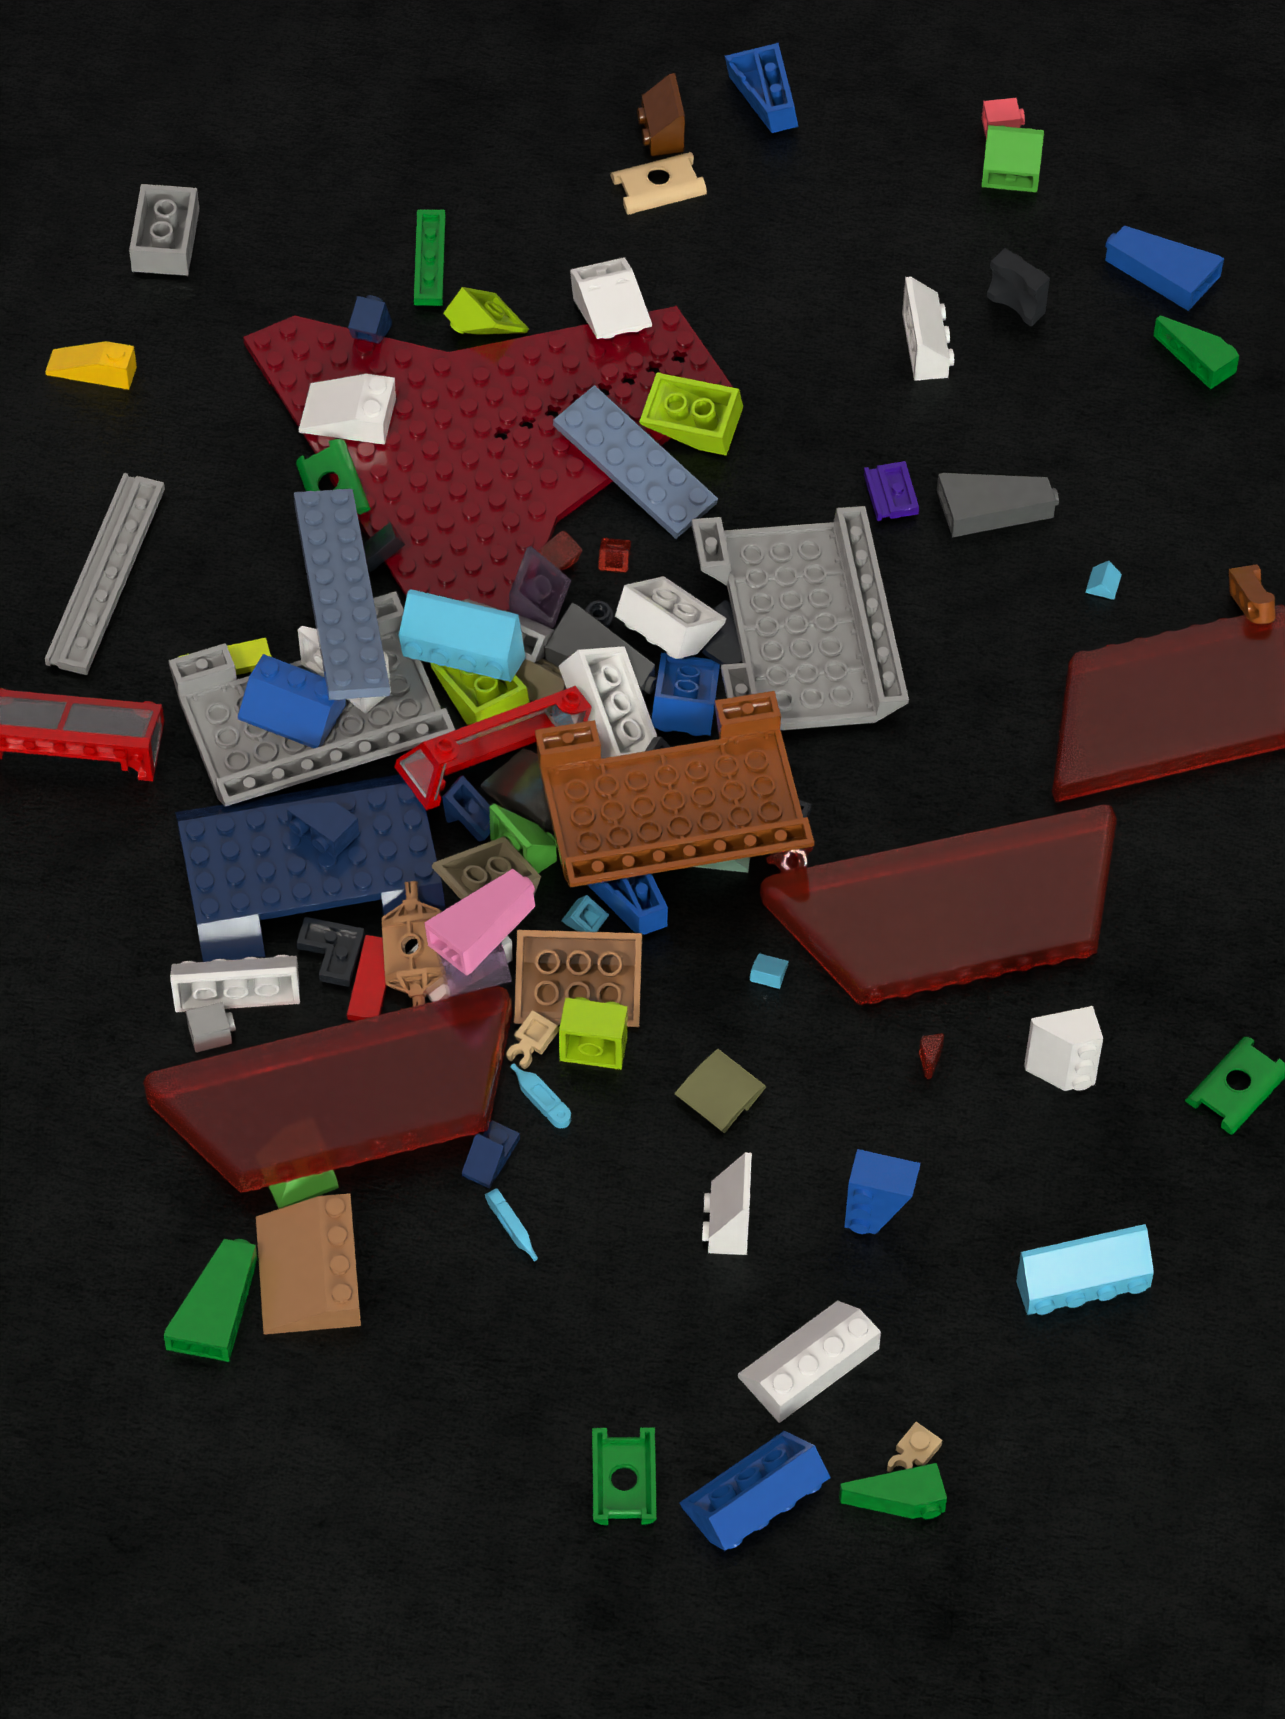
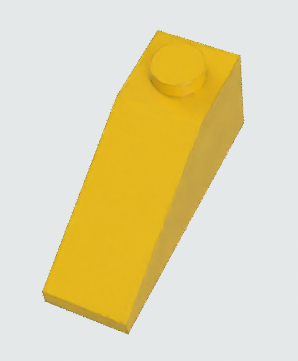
[45,341,137,390]

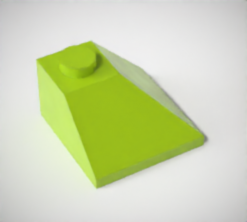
[443,287,529,334]

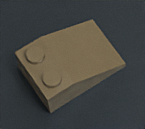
[432,837,541,900]

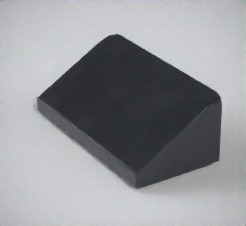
[363,522,406,574]

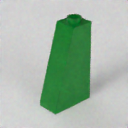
[164,1239,257,1362]

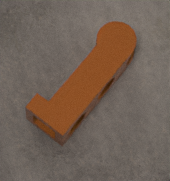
[1229,564,1276,624]

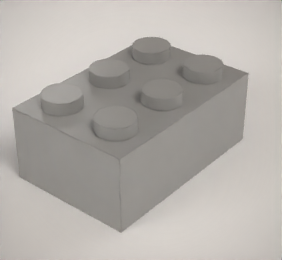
[129,184,199,276]

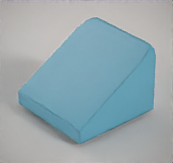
[562,895,609,932]
[750,953,789,989]

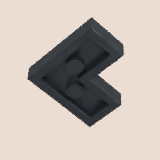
[297,917,365,987]

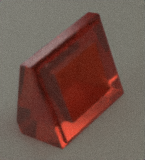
[537,530,582,574]
[599,538,631,572]
[919,1034,944,1079]

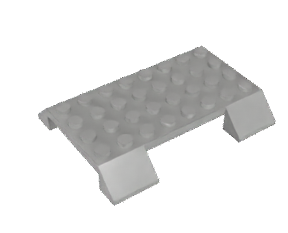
[691,506,909,730]
[168,591,455,807]

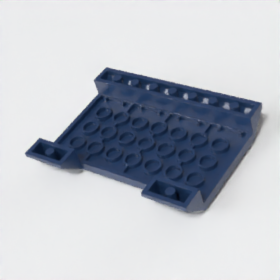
[175,774,446,962]

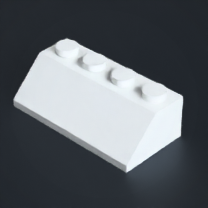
[559,646,657,759]
[170,955,300,1012]
[738,1301,881,1423]

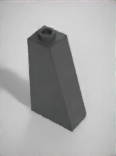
[937,473,1059,537]
[545,603,657,698]

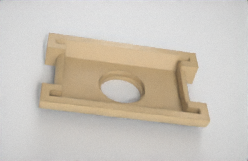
[610,152,707,215]

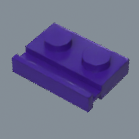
[864,461,919,521]

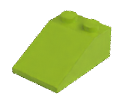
[639,373,743,456]
[430,663,529,725]

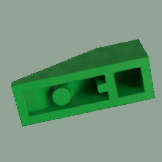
[1154,315,1239,389]
[839,1463,947,1519]

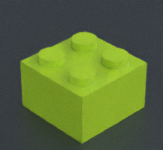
[559,997,628,1070]

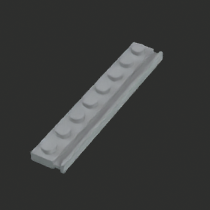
[45,473,165,675]

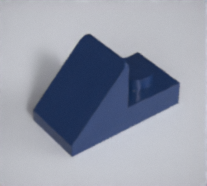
[442,775,490,842]
[462,1120,520,1189]

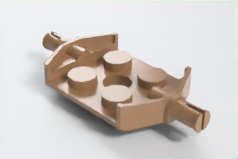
[382,881,449,1017]

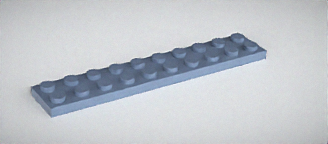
[294,489,390,700]

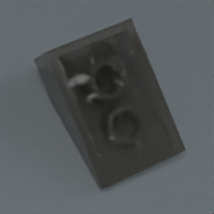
[481,748,554,835]

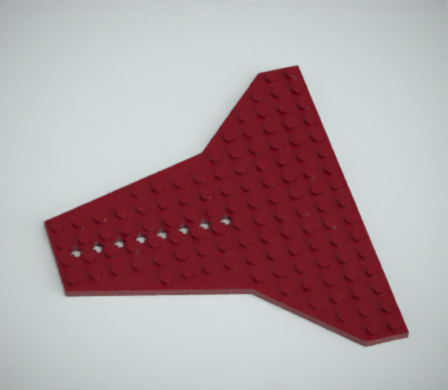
[243,306,732,616]

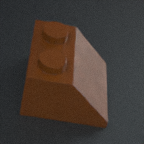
[637,73,685,156]

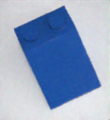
[652,653,720,736]

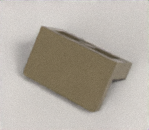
[515,658,566,711]

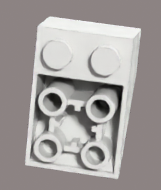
[570,257,652,339]

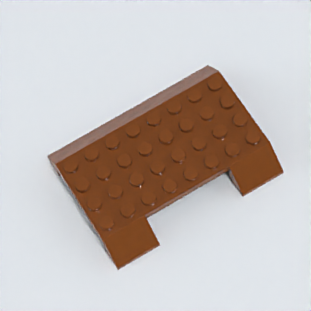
[535,691,814,887]

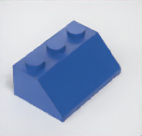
[238,654,346,749]

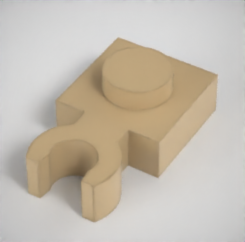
[506,1010,559,1069]
[887,1422,943,1472]

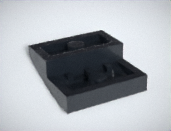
[700,600,743,666]

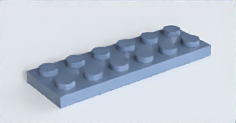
[553,385,718,539]

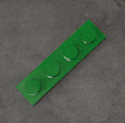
[414,210,446,306]

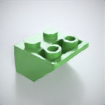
[982,125,1044,192]

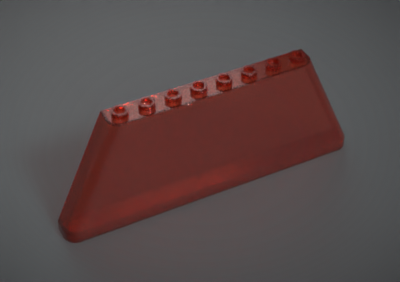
[1052,605,1285,802]
[760,805,1117,1004]
[143,986,513,1193]

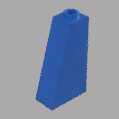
[1105,226,1224,311]

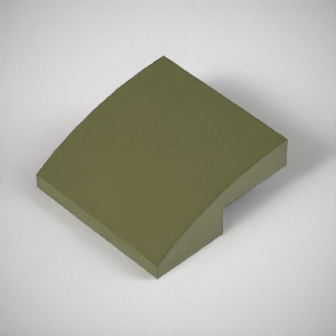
[675,1049,766,1133]

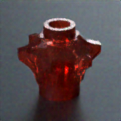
[766,846,813,877]

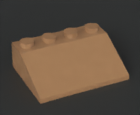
[514,930,642,1027]
[256,1193,361,1334]

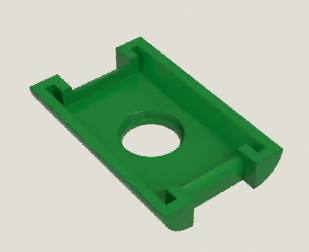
[296,439,371,515]
[1185,1037,1285,1135]
[592,1427,657,1525]

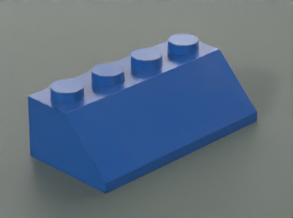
[680,1431,831,1551]

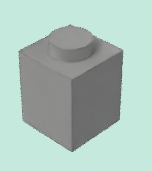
[186,1002,236,1053]

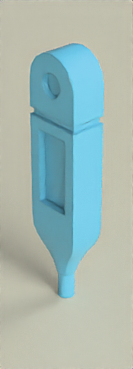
[510,1063,571,1128]
[485,1188,538,1261]

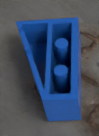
[725,43,799,133]
[587,874,668,935]
[845,1149,921,1234]

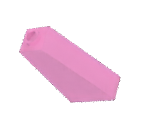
[424,869,535,976]

